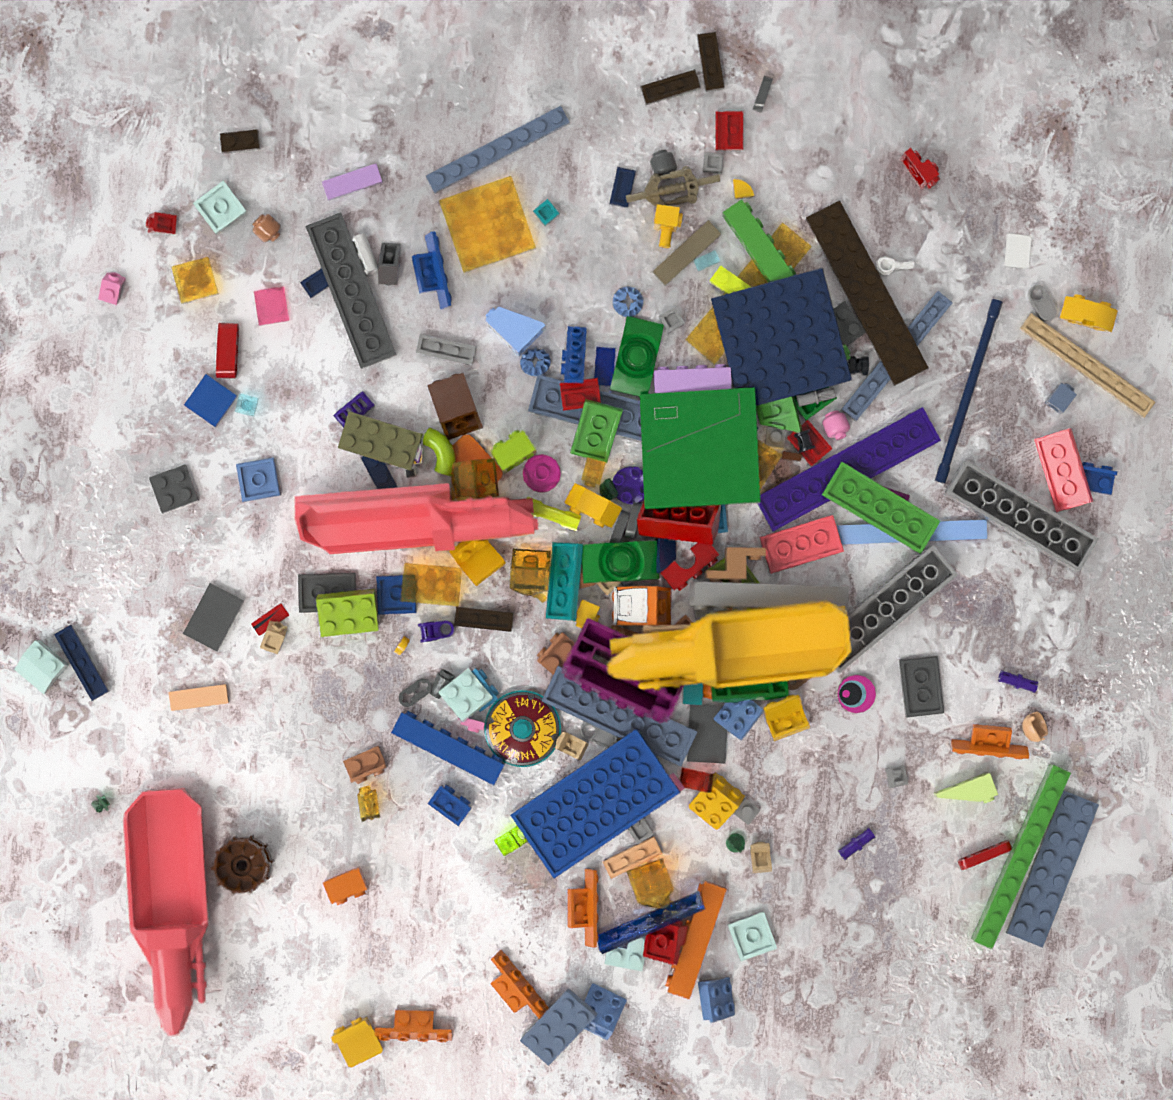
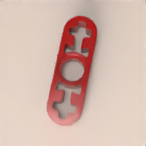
[957,840,1012,870]

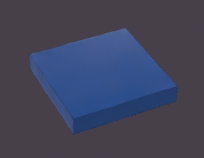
[184,374,238,427]
[376,575,417,615]

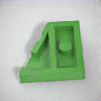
[756,396,802,433]

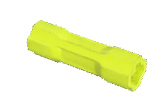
[527,497,581,531]

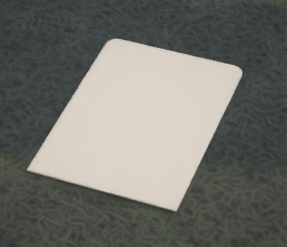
[1004,233,1032,269]

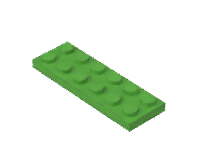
[822,462,940,554]

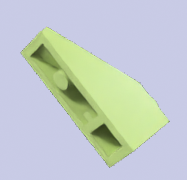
[934,772,998,803]

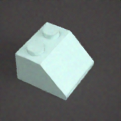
[14,640,69,694]

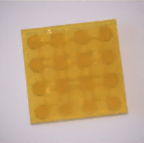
[439,176,536,273]

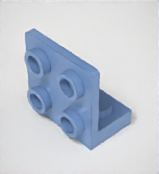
[584,983,627,1040]

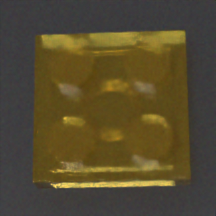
[171,257,219,304]

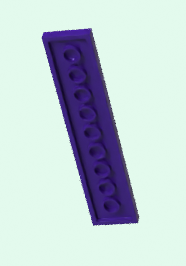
[757,407,941,532]

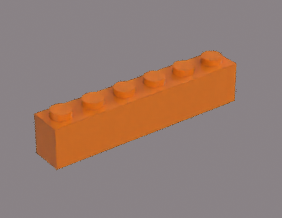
[665,880,727,1000]

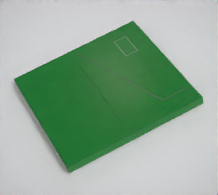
[640,387,761,509]

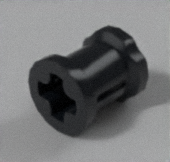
[794,429,816,453]

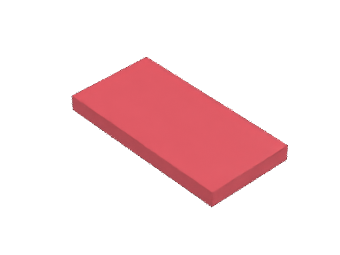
[1034,428,1093,512]
[759,515,844,574]

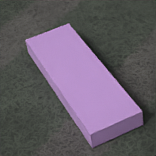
[322,164,383,201]

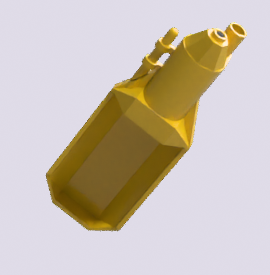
[607,601,851,690]

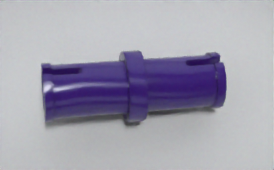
[998,670,1038,693]
[838,828,876,860]

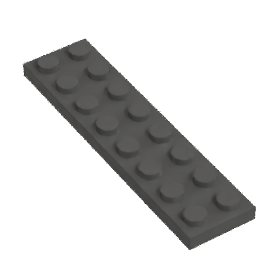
[305,212,397,369]

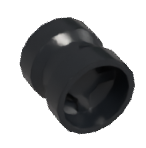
[848,356,869,376]

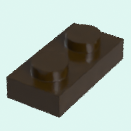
[220,129,260,154]

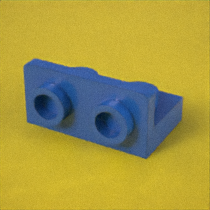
[1082,462,1118,495]

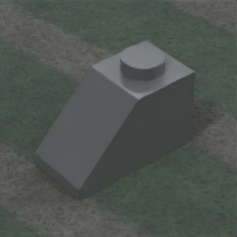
[378,243,401,285]

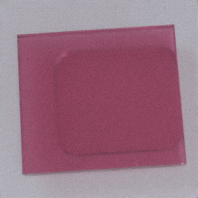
[253,287,289,326]

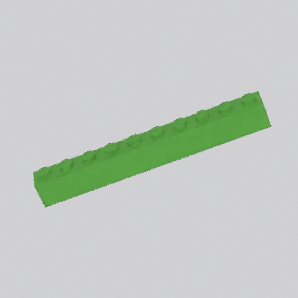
[722,199,851,361]
[971,764,1071,949]

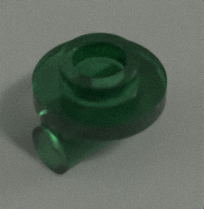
[599,478,619,500]
[91,795,110,813]
[726,833,745,853]

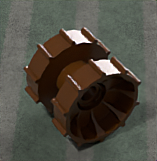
[211,835,275,895]

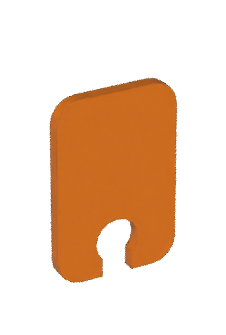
[452,435,503,496]

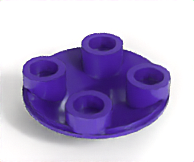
[612,466,644,504]

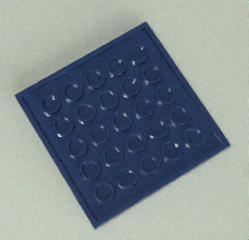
[711,268,852,406]

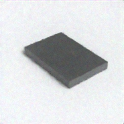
[298,573,356,613]
[183,583,244,652]
[899,656,944,718]
[687,704,727,764]

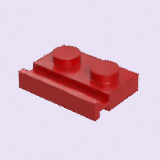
[715,111,743,151]
[559,378,601,411]
[787,420,833,467]

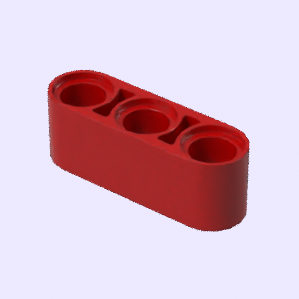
[216,323,239,379]

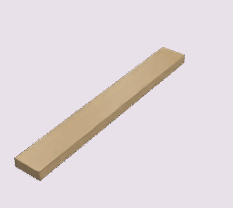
[1020,313,1156,418]

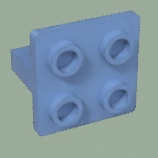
[714,700,764,740]
[698,977,735,1023]

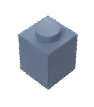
[1045,383,1077,414]

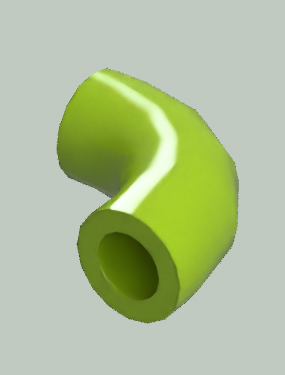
[423,427,456,477]

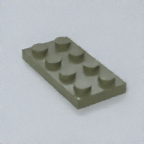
[338,411,423,471]

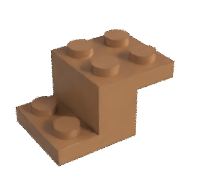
[705,548,766,583]

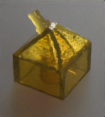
[450,458,499,501]
[510,548,551,603]
[627,858,678,910]

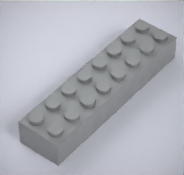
[943,460,1099,572]
[835,545,958,673]
[689,582,849,611]

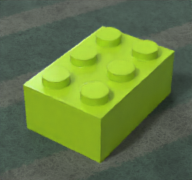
[491,430,537,474]
[316,588,379,637]

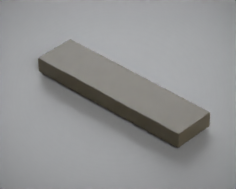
[652,220,721,286]

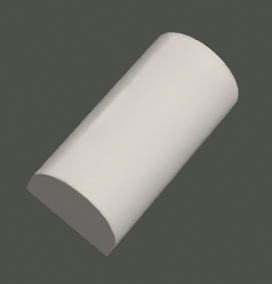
[352,233,378,276]

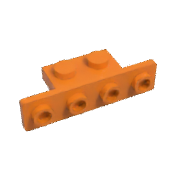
[951,724,1029,760]
[568,869,599,948]
[490,950,549,1019]
[375,1010,452,1043]

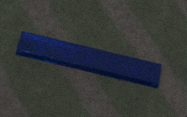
[598,891,705,954]

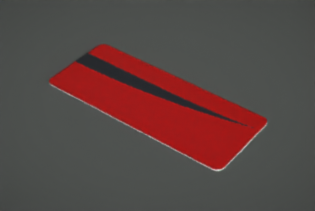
[251,603,289,636]

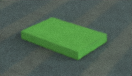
[570,399,623,463]

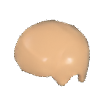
[1022,711,1048,742]

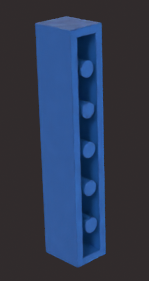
[391,710,505,785]

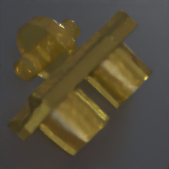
[357,786,381,822]

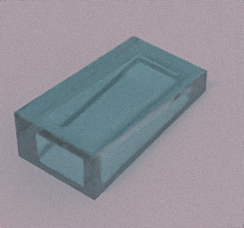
[693,250,721,272]

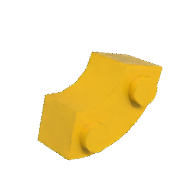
[1060,294,1118,332]
[564,483,622,528]

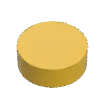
[394,636,410,655]

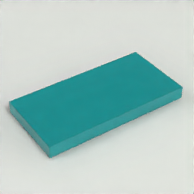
[546,542,583,621]

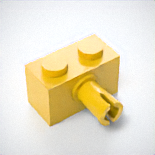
[653,204,683,248]

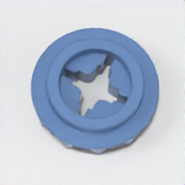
[613,286,643,317]
[520,347,551,376]

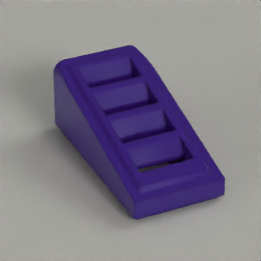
[333,391,375,428]

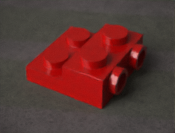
[900,148,940,189]
[643,915,688,965]

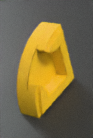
[732,179,754,199]

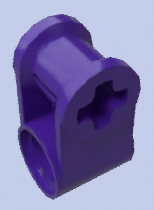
[418,621,456,643]

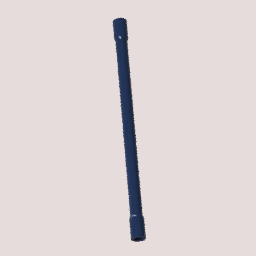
[934,299,1003,484]

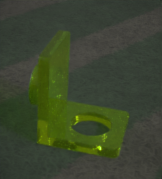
[494,825,528,856]

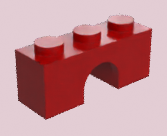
[660,543,719,591]

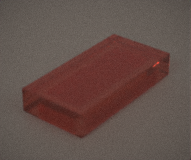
[680,768,714,793]

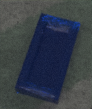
[594,347,616,387]

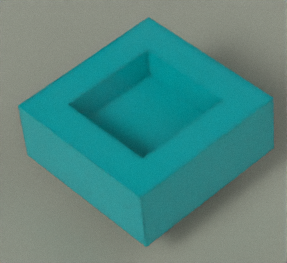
[533,199,560,226]

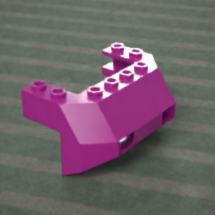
[561,618,684,723]

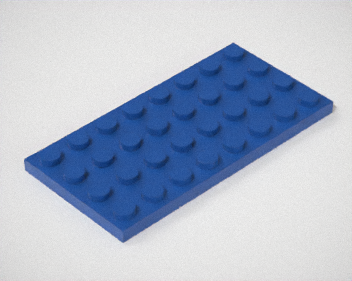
[510,729,681,879]

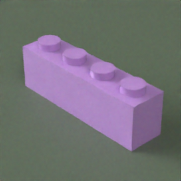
[653,364,732,393]

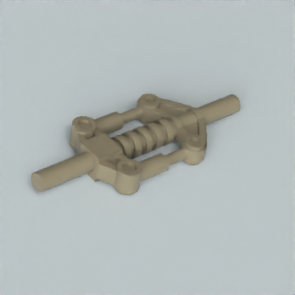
[625,166,720,207]

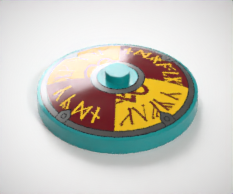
[484,690,561,767]

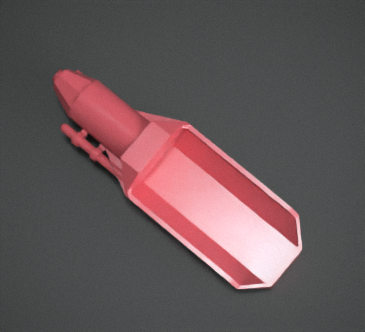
[295,483,539,554]
[123,788,209,1036]

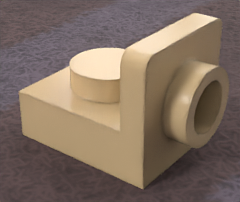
[260,621,288,655]

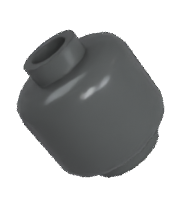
[650,150,677,180]

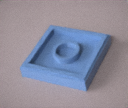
[236,458,281,502]

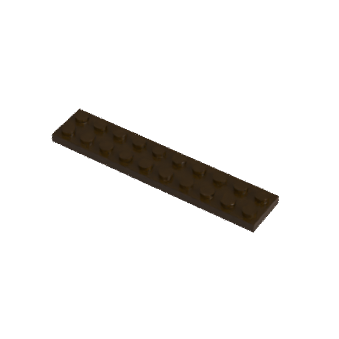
[806,200,929,386]

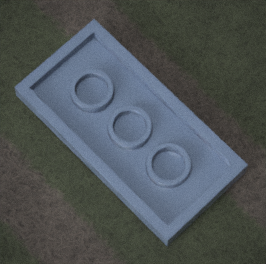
[520,988,598,1066]

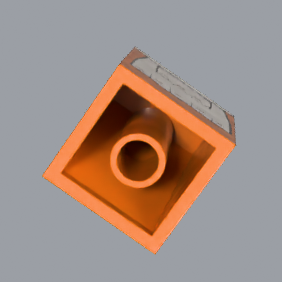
[612,586,671,626]

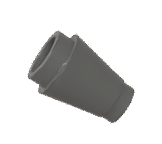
[430,669,455,699]

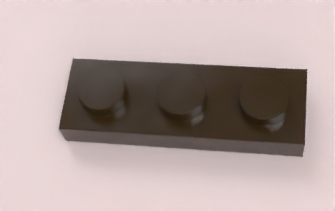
[697,32,725,92]
[640,69,701,105]
[454,607,514,632]

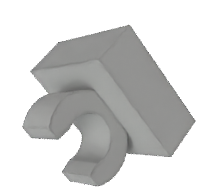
[885,765,908,788]

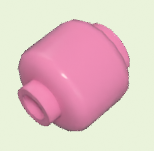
[822,410,850,440]

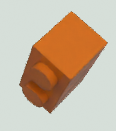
[323,866,369,906]

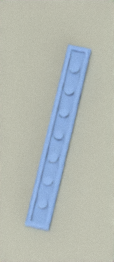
[837,520,987,545]

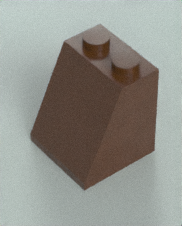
[427,373,483,440]

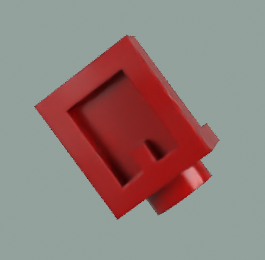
[146,212,177,235]

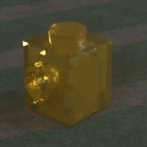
[581,457,606,488]

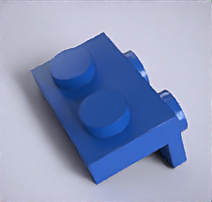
[427,784,472,826]

